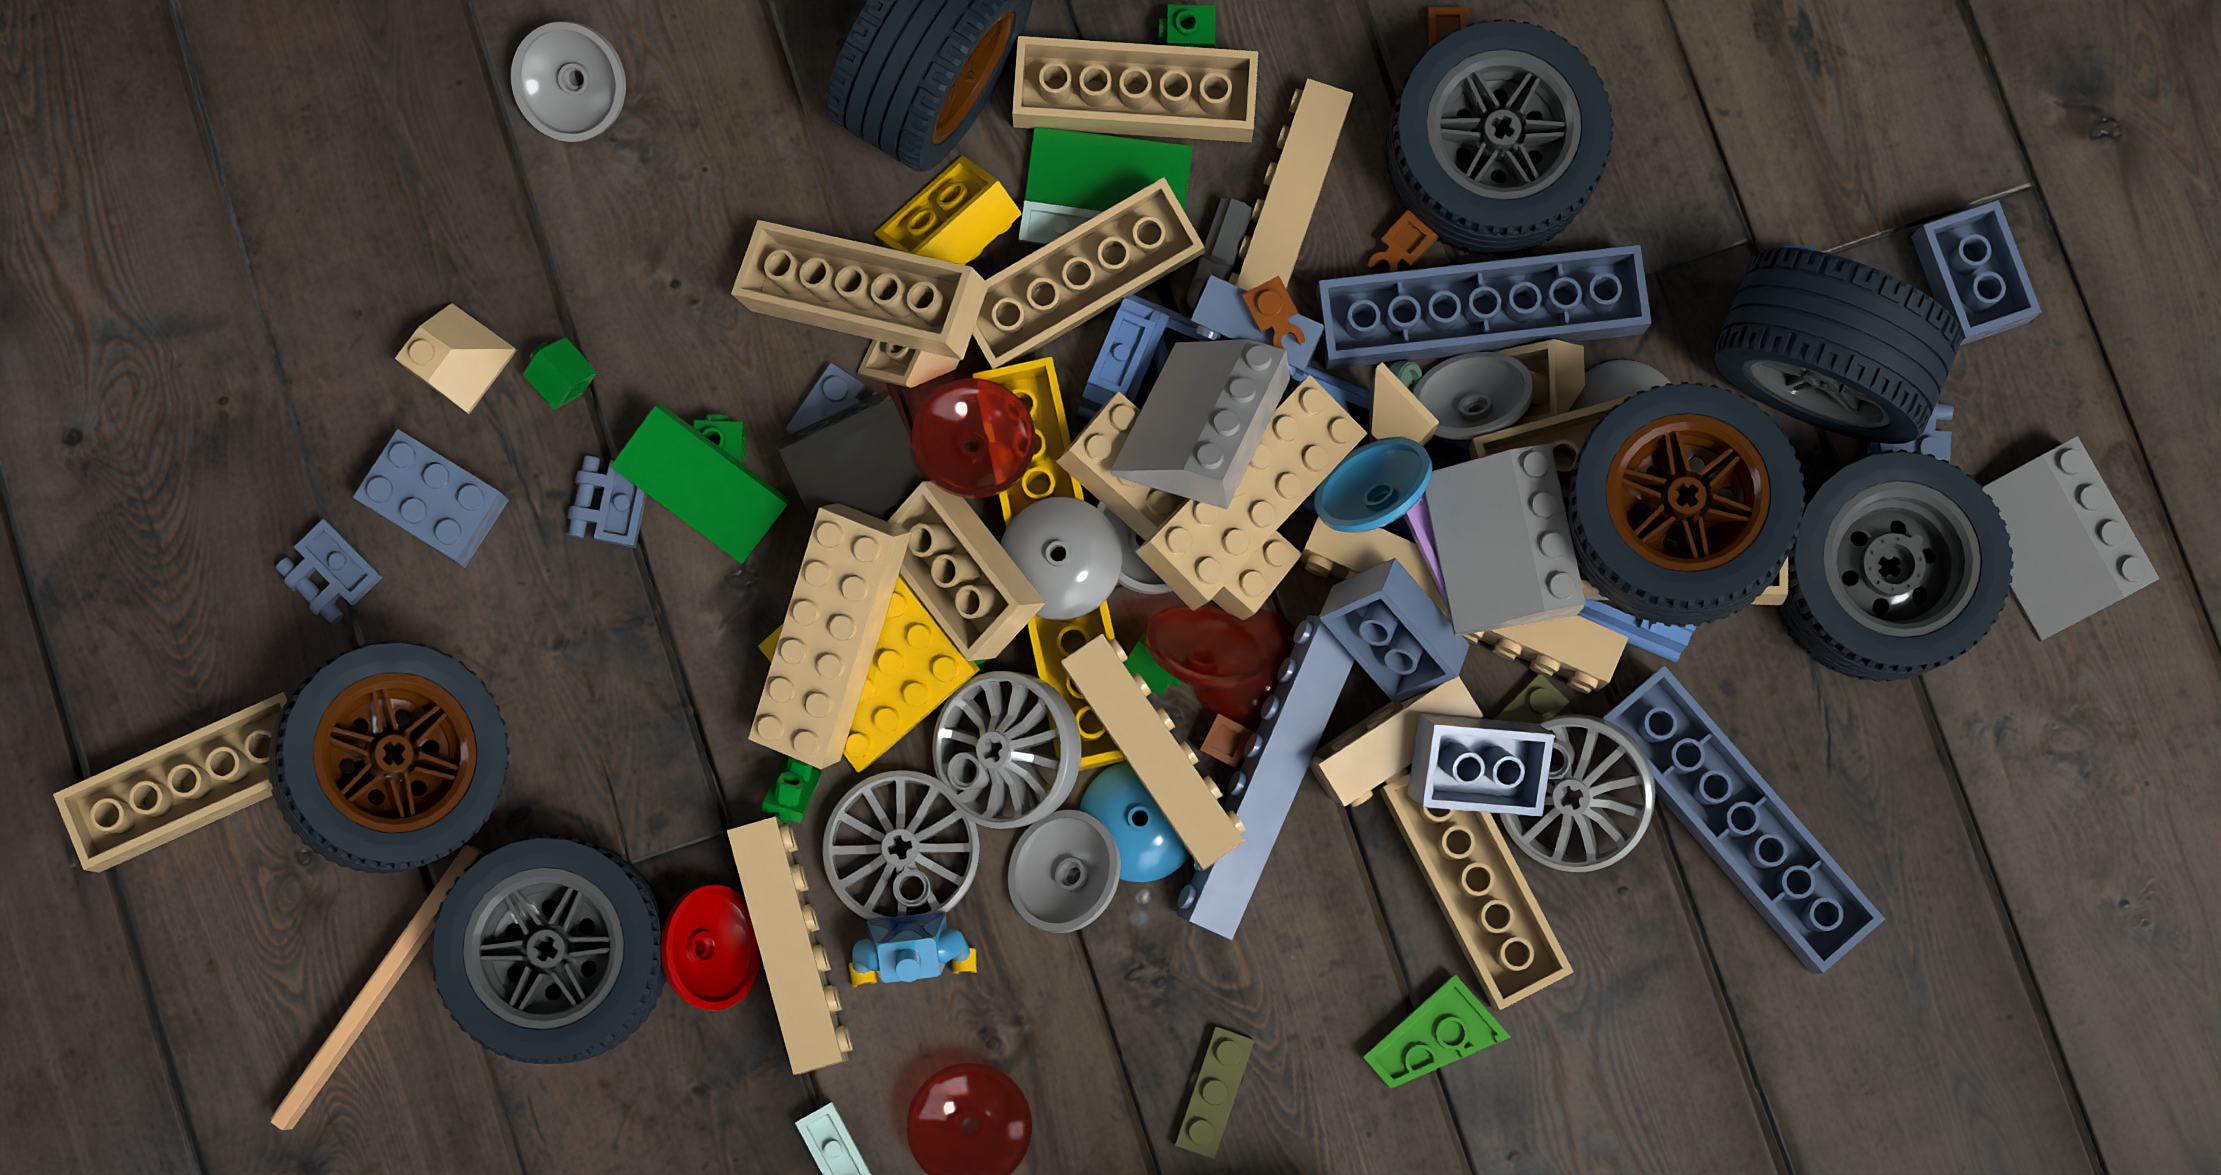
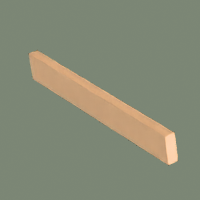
[270,845,486,1130]

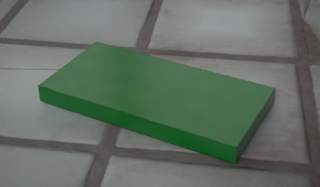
[1025,127,1193,212]
[610,402,790,564]

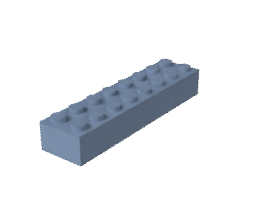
[1316,245,1651,370]
[1602,665,1885,974]

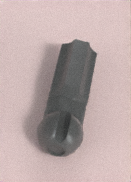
[1185,198,1254,313]

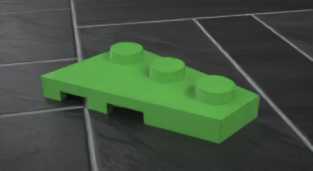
[1362,975,1511,1089]

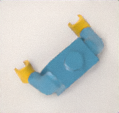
[848,911,977,987]

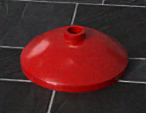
[661,885,762,1010]

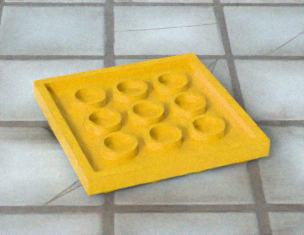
[758,572,980,773]

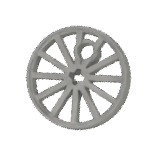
[932,671,1081,829]
[1499,714,1655,872]
[823,770,980,920]

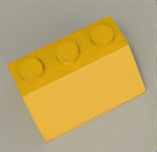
[874,155,1022,265]

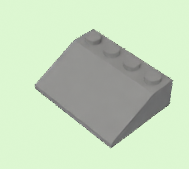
[1111,339,1290,509]
[1982,436,2160,642]
[1424,443,1586,636]

